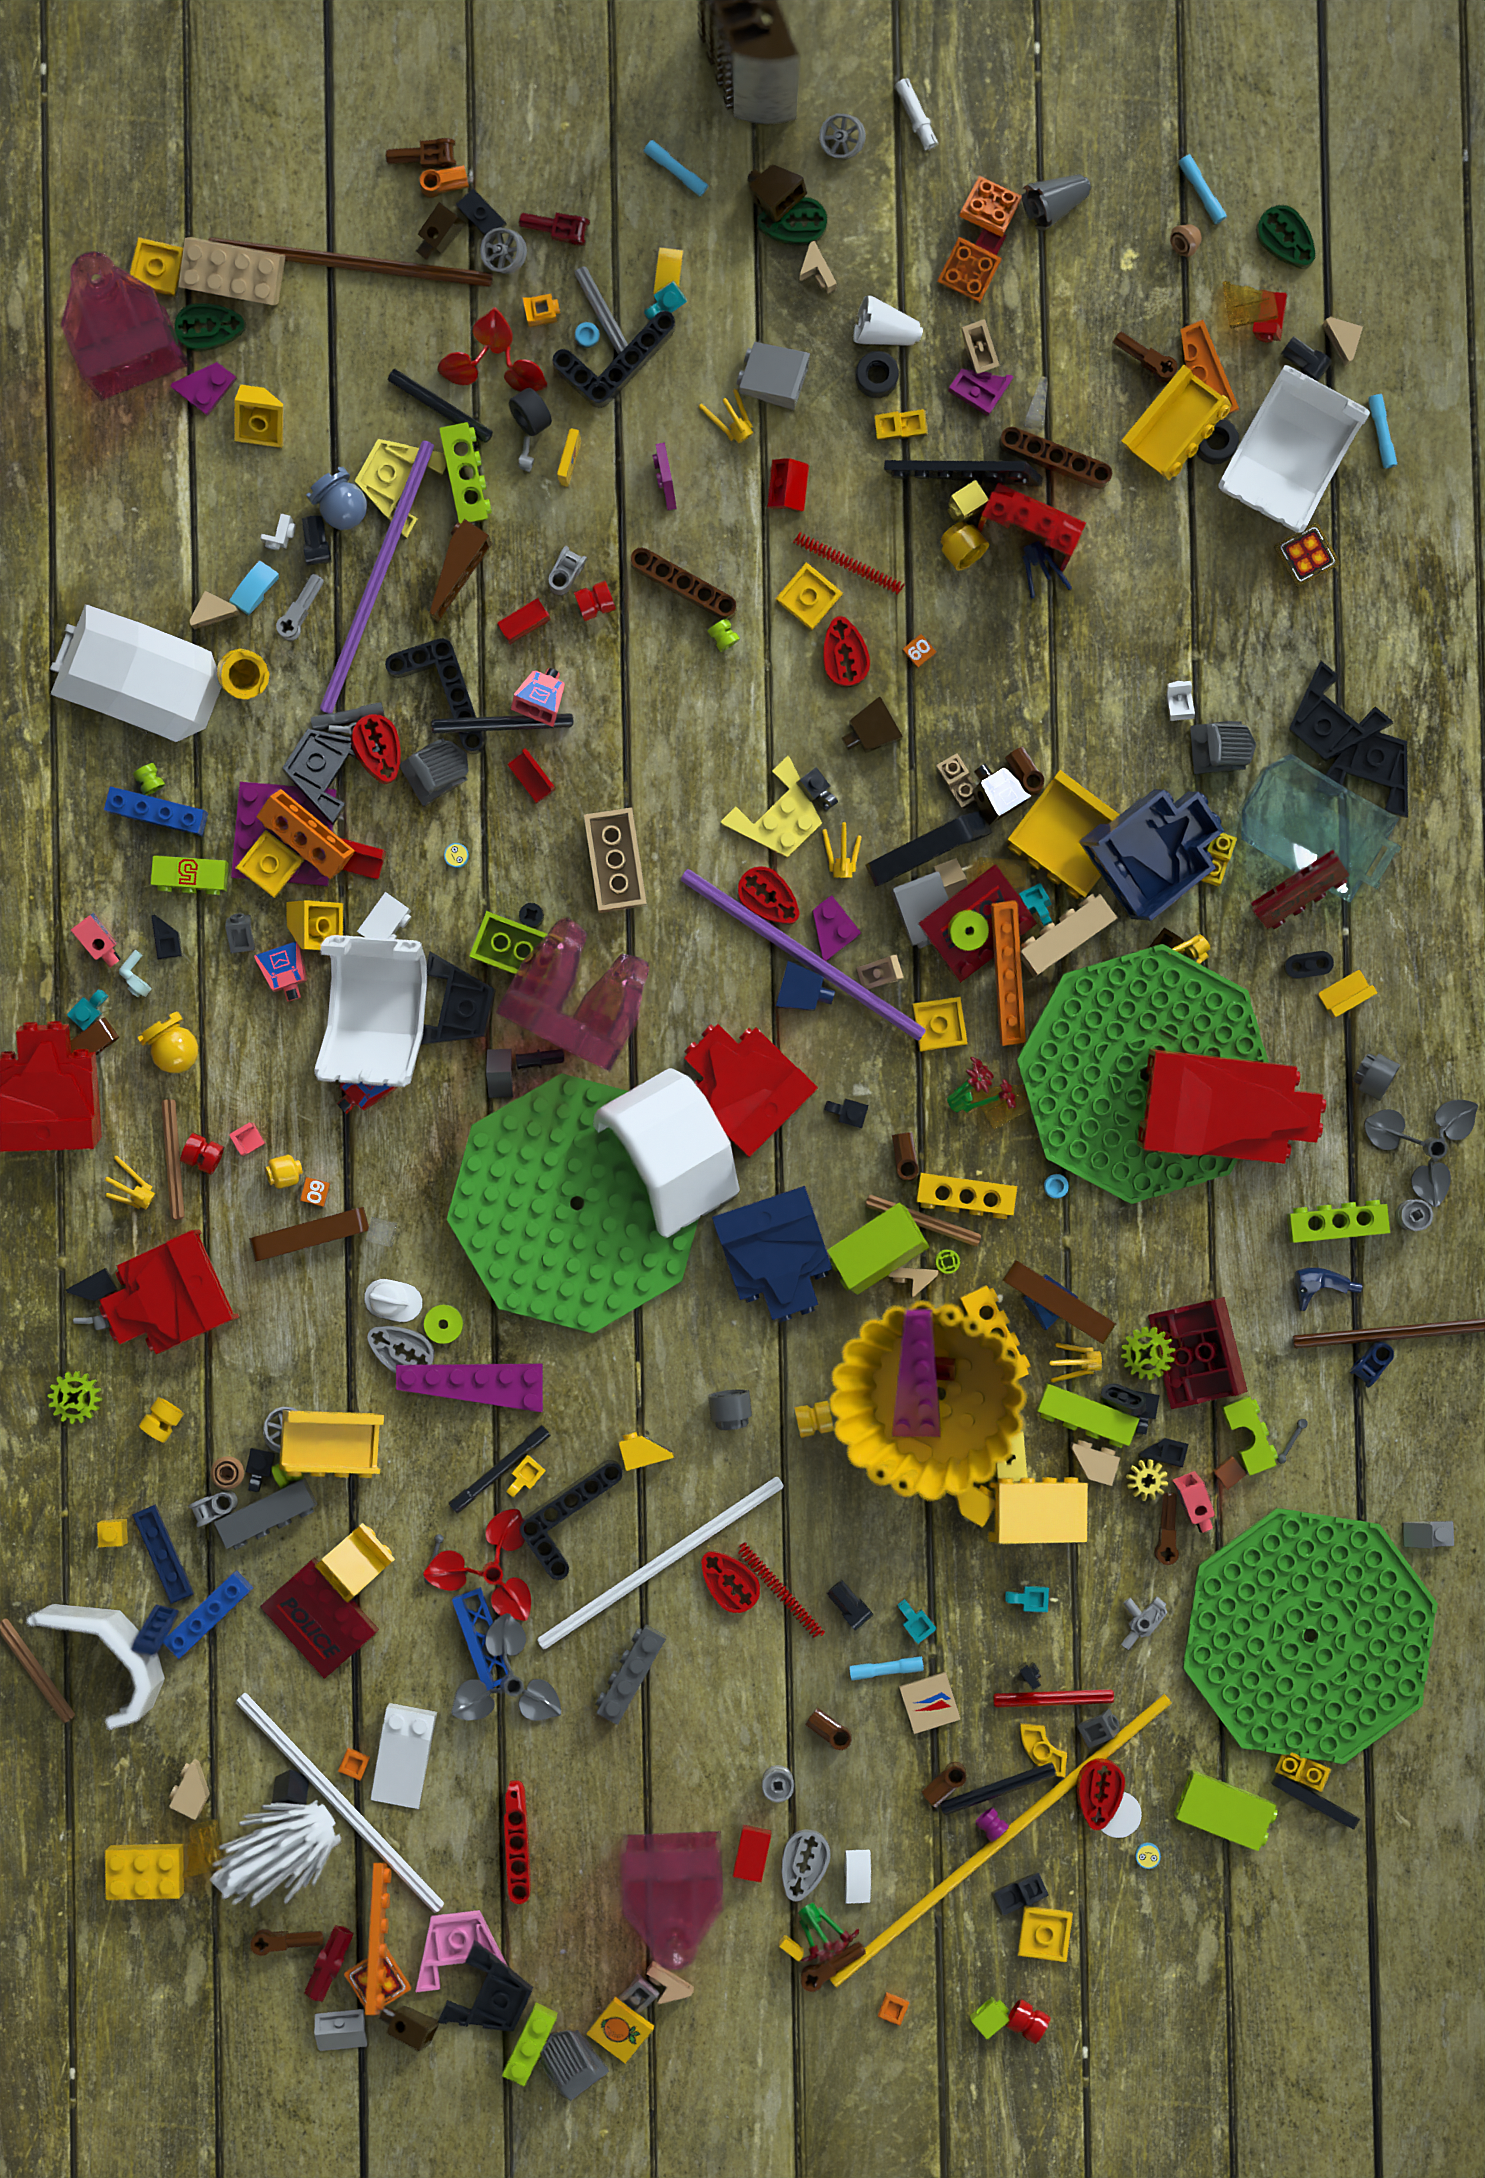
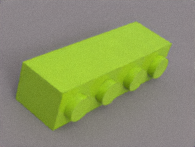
[1036,1383,1139,1448]

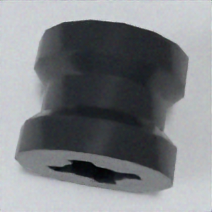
[519,903,544,928]

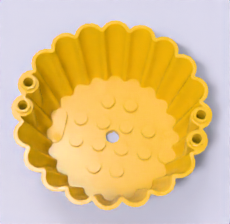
[829,1301,1026,1500]

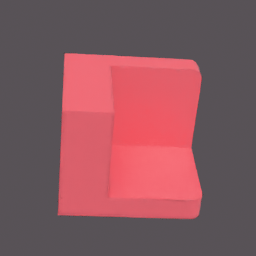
[229,1122,266,1156]

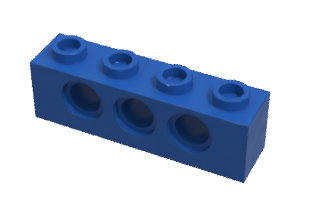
[104,786,208,836]
[163,1570,254,1659]

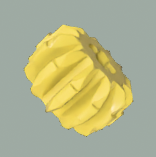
[1126,1459,1168,1501]

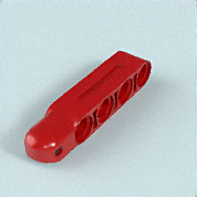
[504,1780,531,1904]

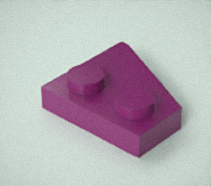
[170,362,237,416]
[948,369,1013,416]
[652,442,677,510]
[813,895,861,961]

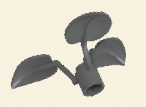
[1364,1100,1478,1207]
[451,1613,561,1721]

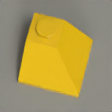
[234,384,283,448]
[287,900,343,950]

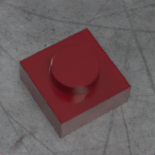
[975,228,1007,255]
[935,1357,956,1381]

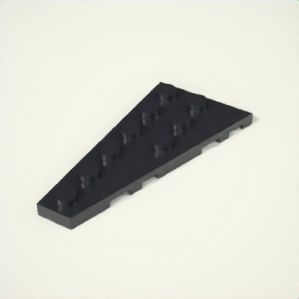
[884,460,1043,487]

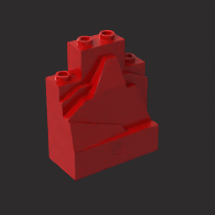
[977,483,1086,572]
[0,1021,102,1152]
[684,1024,818,1158]
[99,1229,240,1354]

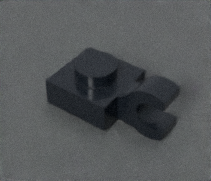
[796,767,838,812]
[824,1099,869,1129]
[1135,1391,1160,1435]
[245,1448,275,1492]
[1018,1662,1041,1691]

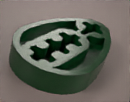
[758,197,827,246]
[1256,205,1316,268]
[175,303,246,351]

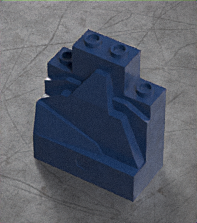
[1078,789,1224,921]
[712,1186,832,1323]

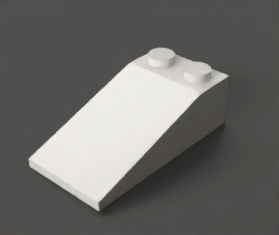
[371,1703,437,1809]

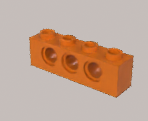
[256,789,355,879]

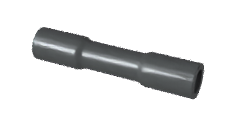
[310,702,385,731]

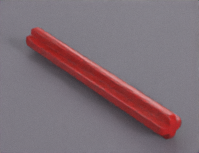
[993,1689,1114,1707]

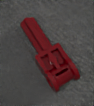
[519,212,590,246]

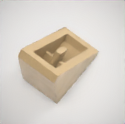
[1322,317,1363,367]
[961,319,1000,374]
[189,591,240,629]
[934,858,968,899]

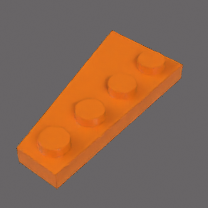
[1181,320,1239,415]

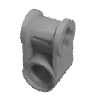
[549,546,587,595]
[188,1490,238,1528]

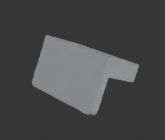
[314,2009,367,2051]

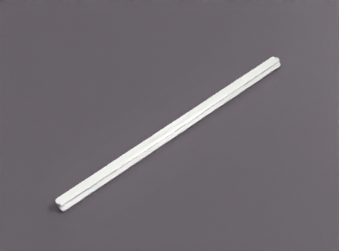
[538,1477,784,1649]
[236,1693,444,1913]

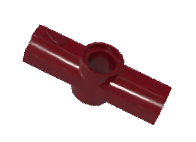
[304,1925,354,2002]

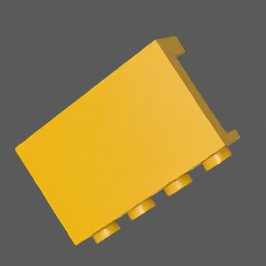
[1121,365,1232,481]
[279,1410,384,1478]
[988,1477,1088,1544]

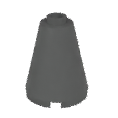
[1022,174,1091,231]

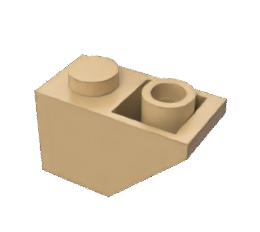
[1070,1440,1120,1486]
[169,1759,210,1820]

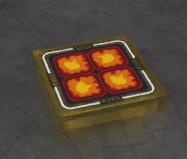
[1274,522,1341,588]

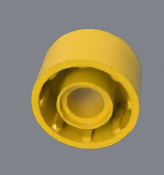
[941,522,989,571]

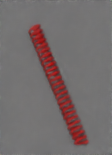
[793,532,905,595]
[738,1542,825,1638]

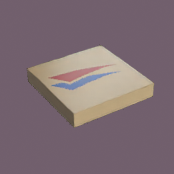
[899,1672,960,1734]

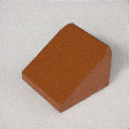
[1213,1456,1247,1490]

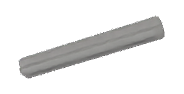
[575,266,628,354]

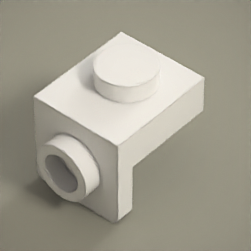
[260,514,296,550]
[1166,681,1195,721]

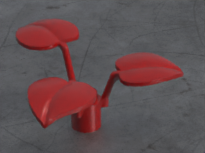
[437,307,548,392]
[423,1509,531,1621]

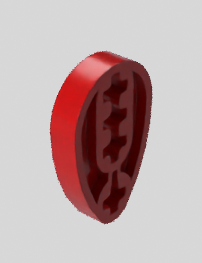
[823,616,870,687]
[351,714,401,784]
[738,866,800,924]
[701,1551,760,1613]
[1077,1758,1125,1830]

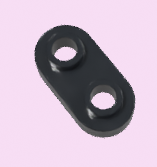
[1284,951,1334,979]
[1101,1383,1146,1416]

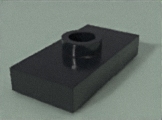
[456,188,507,236]

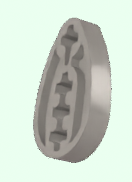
[367,1326,434,1373]
[782,1829,830,1901]

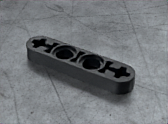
[1271,1772,1360,1830]

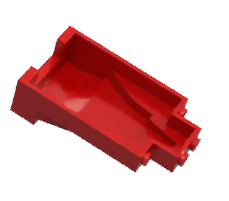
[1137,1049,1326,1164]

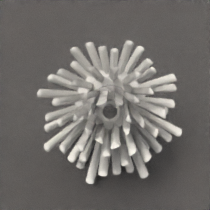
[212,1800,341,1907]

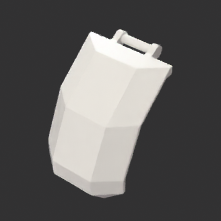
[50,604,221,742]

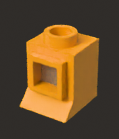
[523,293,560,328]

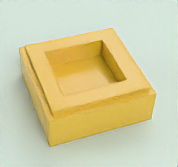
[779,1935,804,1961]

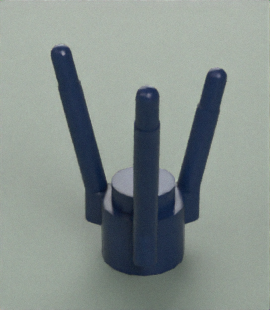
[1022,541,1072,599]

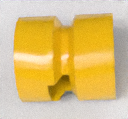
[139,1397,184,1443]
[794,1400,834,1438]

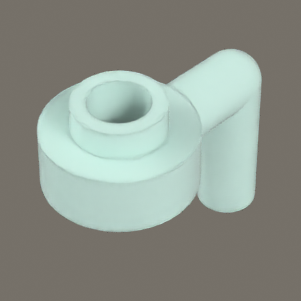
[119,950,151,997]

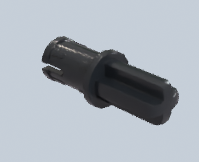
[516,1049,565,1069]

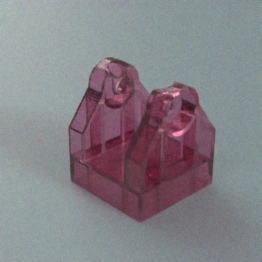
[61,251,190,401]
[496,917,649,1072]
[620,1831,723,1970]

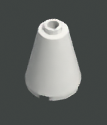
[853,296,923,346]

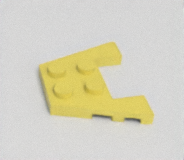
[354,439,447,538]
[721,756,822,858]

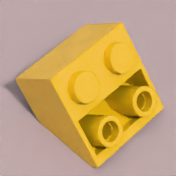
[955,1481,995,1527]

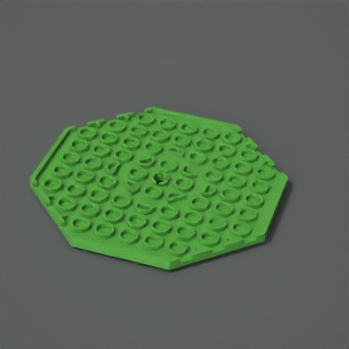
[1016,944,1269,1204]
[447,1073,698,1333]
[1183,1507,1438,1764]

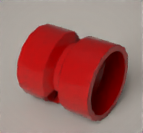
[574,581,616,622]
[180,1133,225,1175]
[1005,1998,1051,2045]

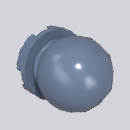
[306,467,367,530]

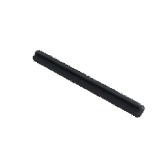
[431,713,574,733]

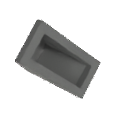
[486,1049,513,1098]

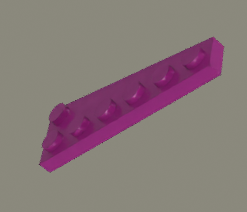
[892,1310,941,1437]
[396,1363,543,1412]

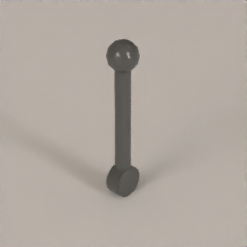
[1277,1419,1308,1464]
[424,1534,444,1584]

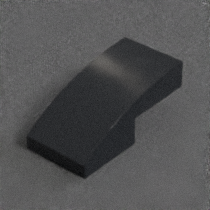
[991,1872,1049,1916]

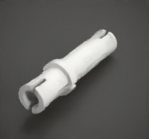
[895,78,938,151]

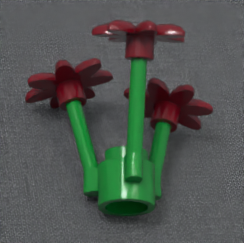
[947,1057,1016,1113]
[798,1903,859,1962]

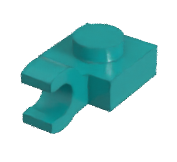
[643,280,688,320]
[1019,883,1052,926]
[67,989,109,1030]
[1005,1586,1049,1612]
[897,1599,937,1644]

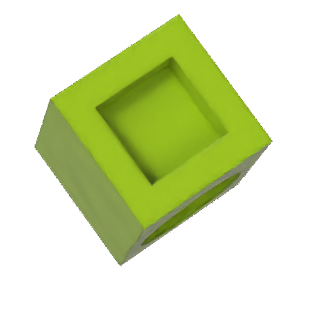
[970,1997,1010,2040]

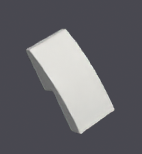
[844,1850,871,1903]

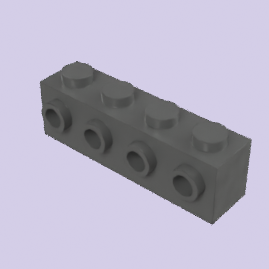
[214,1478,318,1550]
[595,1624,666,1725]

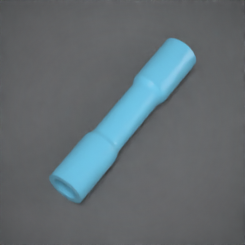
[644,140,709,197]
[1178,154,1227,224]
[1368,394,1398,468]
[849,1656,924,1681]

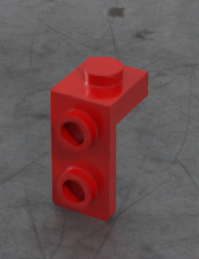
[1253,291,1288,342]

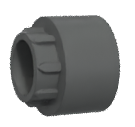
[1353,1053,1400,1101]
[708,1389,752,1430]

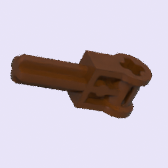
[386,138,456,169]
[1113,332,1177,383]
[1154,1492,1179,1565]
[250,1929,324,1956]
[801,1941,866,1992]

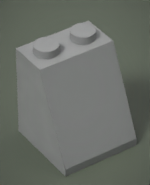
[736,342,810,410]
[891,871,949,949]

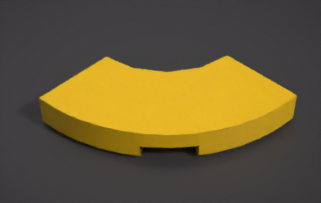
[1020,1723,1067,1778]

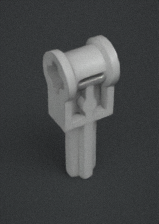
[276,574,324,641]

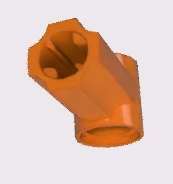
[420,165,469,198]

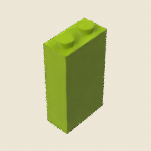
[827,1202,930,1295]
[1174,1769,1278,1852]

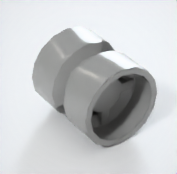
[1395,1199,1433,1231]
[762,1765,794,1802]

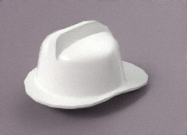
[365,1279,422,1322]

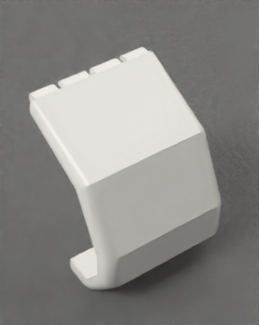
[1219,365,1370,533]
[315,935,427,1087]
[593,1068,740,1238]
[27,1604,165,1729]

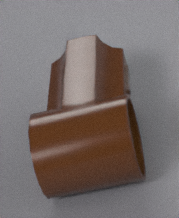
[1005,746,1045,795]
[892,1132,919,1181]
[805,1707,852,1750]
[921,1762,967,1808]

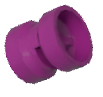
[975,1807,1009,1842]

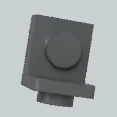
[225,913,255,953]
[1077,1709,1120,1748]

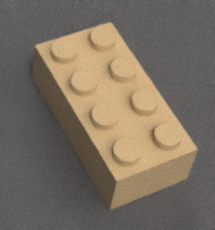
[178,237,285,305]
[584,807,647,913]
[1020,894,1117,977]

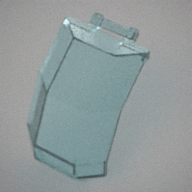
[1238,754,1402,903]

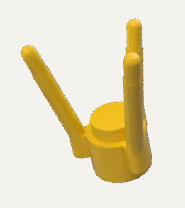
[699,389,754,443]
[822,822,862,878]
[1168,934,1210,964]
[105,1156,155,1210]
[1049,1343,1102,1383]

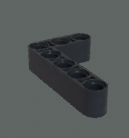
[553,311,676,408]
[385,638,485,754]
[865,811,993,887]
[519,1460,623,1580]

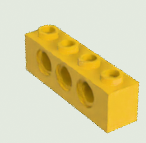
[916,1173,1017,1219]
[959,1285,1031,1379]

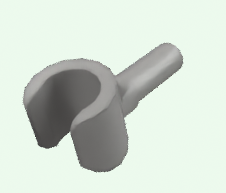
[519,436,534,472]
[328,723,356,735]
[73,1315,109,1330]

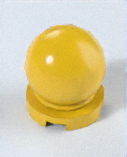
[216,648,269,700]
[137,1011,199,1073]

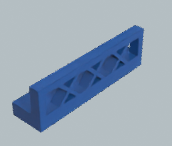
[452,1587,508,1691]

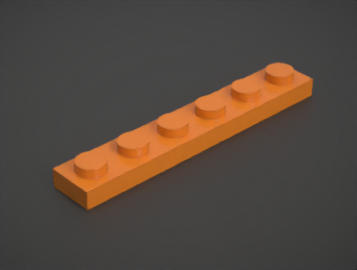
[991,901,1026,1046]
[365,1863,391,2015]

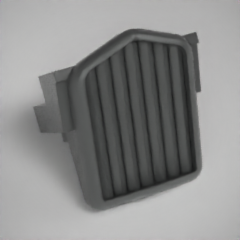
[1190,721,1257,775]
[400,738,468,806]
[539,2029,609,2101]

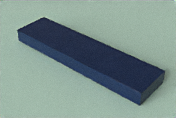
[132,1504,194,1604]
[131,1604,179,1656]

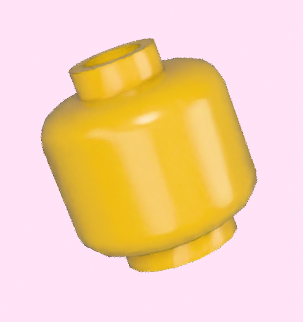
[265,1154,303,1189]

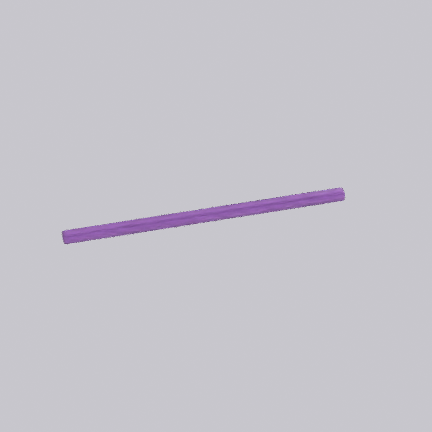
[320,440,434,713]
[681,869,926,1041]

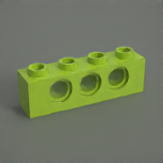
[439,422,492,523]
[1287,1200,1390,1243]

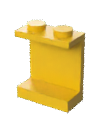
[315,1523,395,1602]

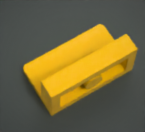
[1318,970,1377,1018]

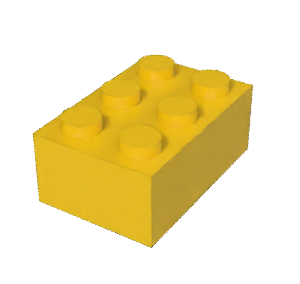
[105,1844,184,1900]

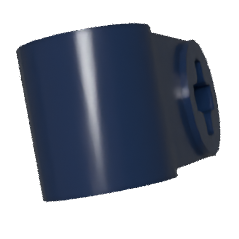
[1349,1342,1394,1388]

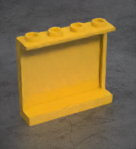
[1006,770,1120,899]

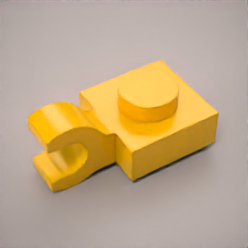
[506,1455,546,1498]

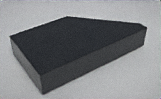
[151,915,183,960]
[66,1268,118,1301]
[1138,1438,1189,1468]

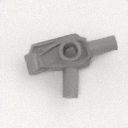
[1121,1596,1167,1650]

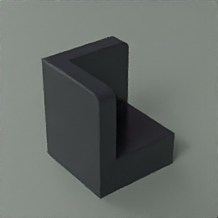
[272,1769,309,1811]

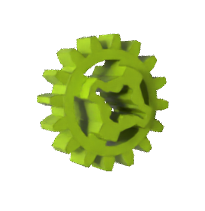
[1121,1326,1175,1380]
[48,1371,102,1424]

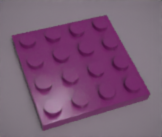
[231,781,337,886]

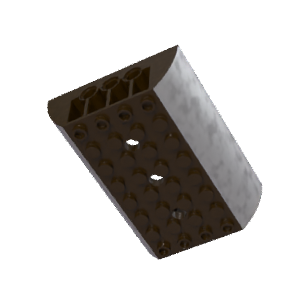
[697,0,799,124]

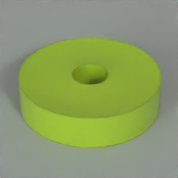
[948,910,989,950]
[424,1305,463,1344]

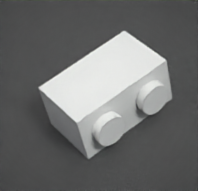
[357,892,411,939]

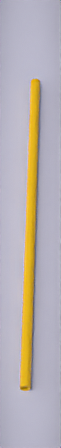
[830,1694,1172,1987]

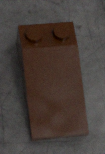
[430,519,492,623]

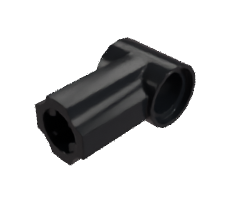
[1281,336,1332,381]
[302,515,331,566]
[826,1580,874,1631]

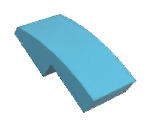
[229,561,279,616]

